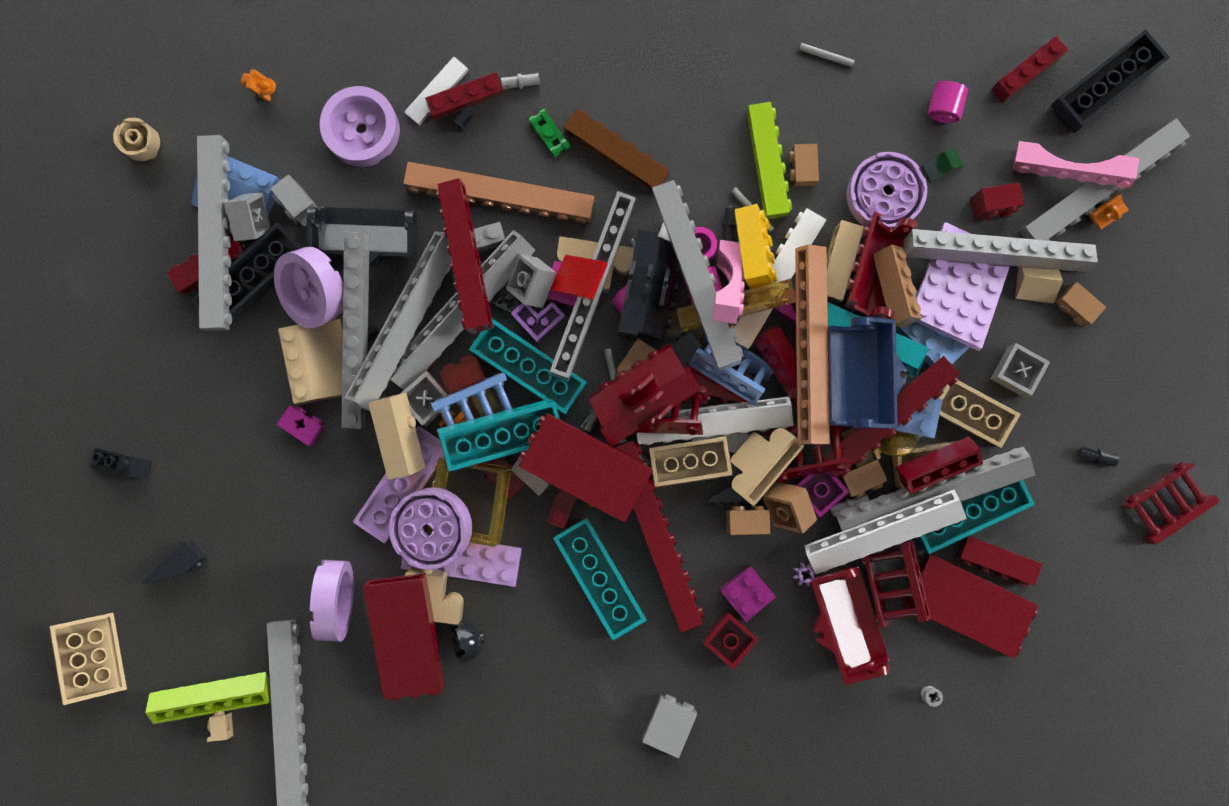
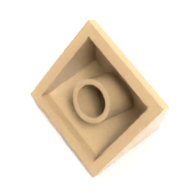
[1015,266,1063,304]

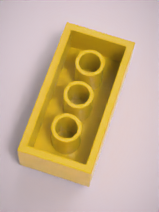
[735,204,778,294]

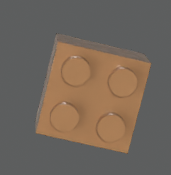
[762,482,817,534]
[726,506,770,535]

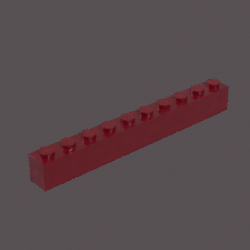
[613,440,704,632]

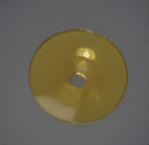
[878,430,917,456]

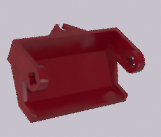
[845,211,918,319]
[589,343,701,447]
[811,566,890,685]

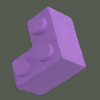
[511,302,566,344]

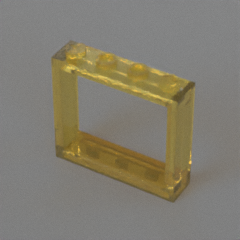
[428,456,511,547]

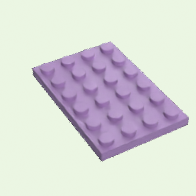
[916,222,1010,351]

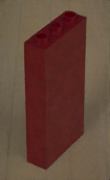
[517,413,653,522]
[902,554,1038,659]
[363,573,445,700]

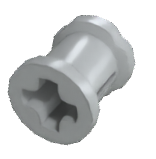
[920,686,943,707]

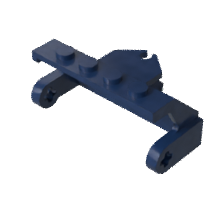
[828,317,907,430]

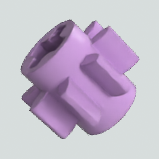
[793,562,815,587]

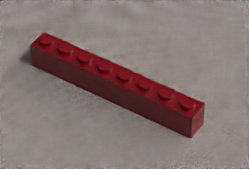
[436,178,494,334]
[823,356,960,477]

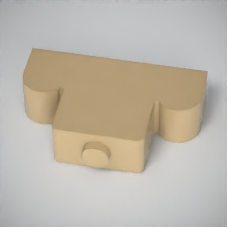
[557,237,634,293]
[730,428,804,506]
[405,567,464,624]

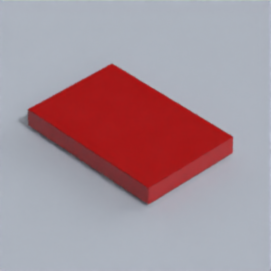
[550,255,608,300]

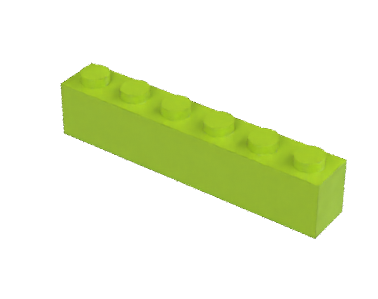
[746,102,792,219]
[145,672,271,724]

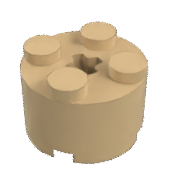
[113,118,160,161]

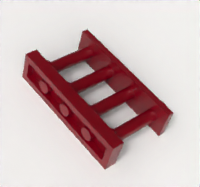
[634,386,708,435]
[765,426,852,483]
[1121,462,1220,545]
[862,540,931,628]

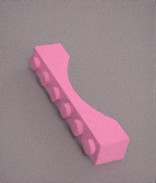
[1013,141,1139,188]
[712,240,744,324]

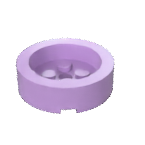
[320,86,400,167]
[846,152,927,228]
[274,247,343,328]
[389,487,472,570]
[310,560,354,642]

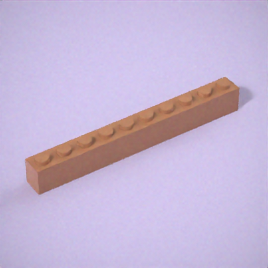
[403,162,595,224]
[795,244,830,445]

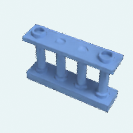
[688,337,773,405]
[431,372,512,426]

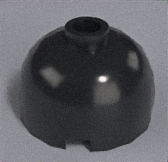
[451,622,484,663]

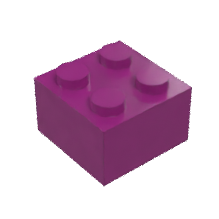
[794,471,849,517]
[719,565,776,622]

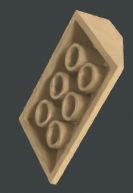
[278,319,343,405]
[49,613,127,705]

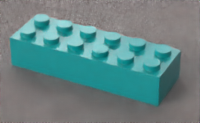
[827,302,929,377]
[469,319,587,415]
[437,399,559,471]
[916,480,1035,554]
[553,518,647,640]

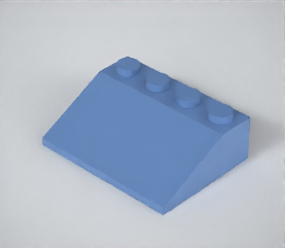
[191,156,280,215]

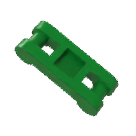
[528,108,570,158]

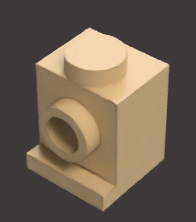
[207,711,233,742]

